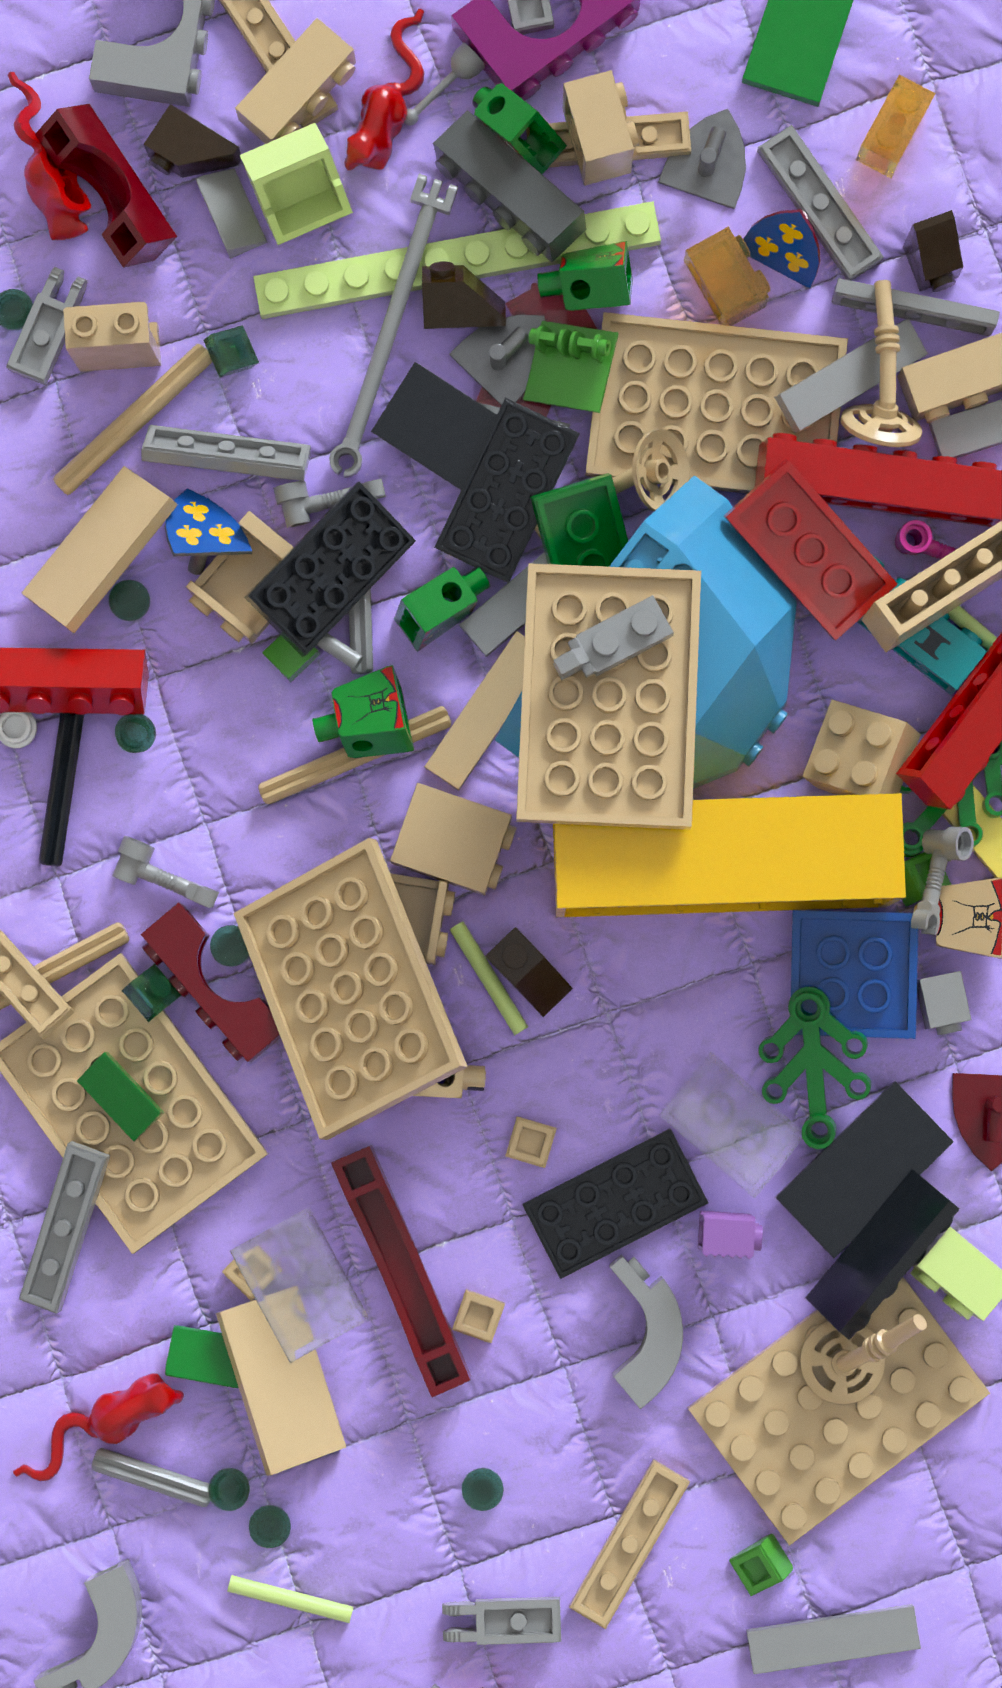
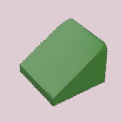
[262,635,320,682]
[902,852,952,906]
[729,1534,793,1596]

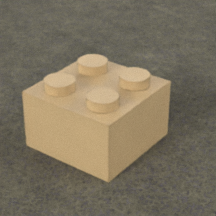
[562,70,639,186]
[802,699,921,795]

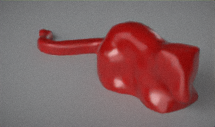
[344,9,425,171]
[8,72,91,240]
[13,1373,184,1481]

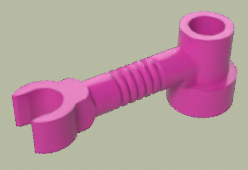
[895,520,957,560]

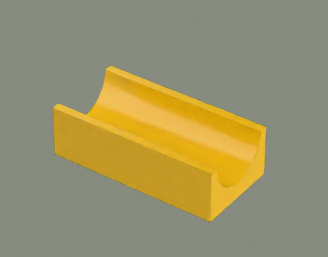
[553,793,906,918]

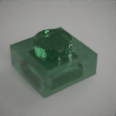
[203,325,259,378]
[122,964,181,1022]

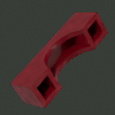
[35,104,177,268]
[140,902,281,1062]

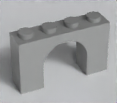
[89,0,215,107]

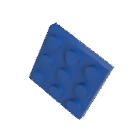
[791,910,918,1039]

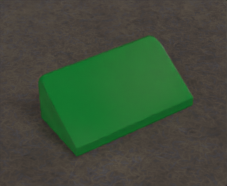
[77,1052,165,1142]
[165,1325,239,1389]

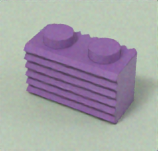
[698,1211,763,1259]

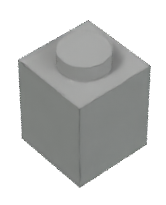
[917,971,971,1035]

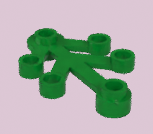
[900,741,1002,857]
[758,986,871,1149]

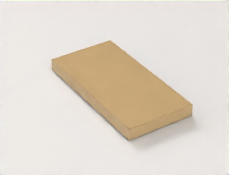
[22,466,178,633]
[216,1286,346,1476]

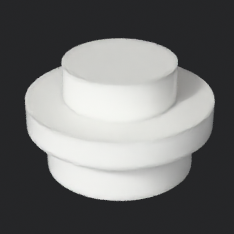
[0,712,37,749]

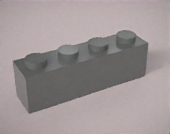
[433,110,587,262]

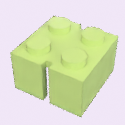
[240,123,353,245]
[910,1227,1002,1321]

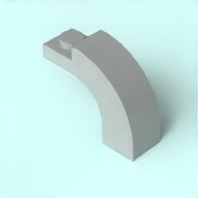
[609,1254,683,1409]
[34,1559,142,1688]

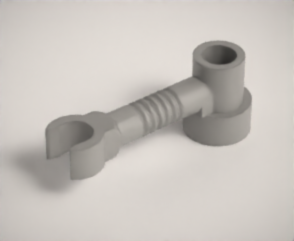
[273,479,386,528]
[911,826,974,935]
[112,836,219,908]

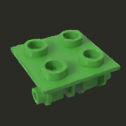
[523,321,619,413]

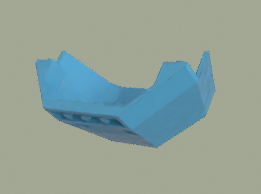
[495,476,797,789]

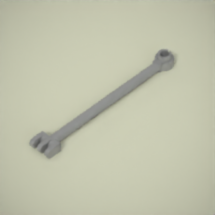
[329,173,458,478]

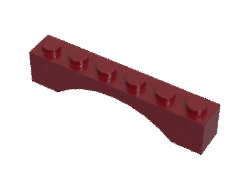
[331,1145,471,1397]

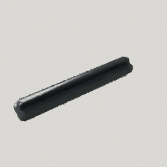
[39,713,84,867]

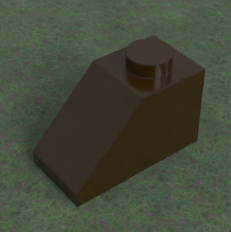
[144,104,242,178]
[903,210,964,292]
[422,261,506,329]
[485,927,573,1017]

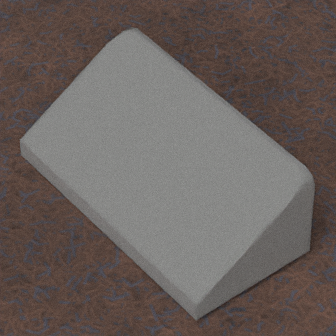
[195,168,267,259]

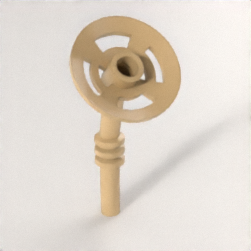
[840,280,922,447]
[535,429,690,538]
[800,1314,927,1404]

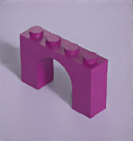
[451,0,640,101]

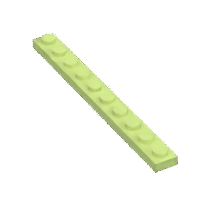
[253,201,661,319]

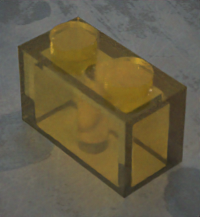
[856,74,936,179]
[684,226,771,326]

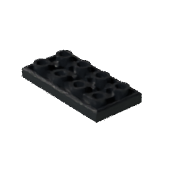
[371,362,497,490]
[434,397,580,583]
[244,481,416,657]
[775,1081,954,1258]
[522,1128,708,1279]
[805,1170,960,1340]

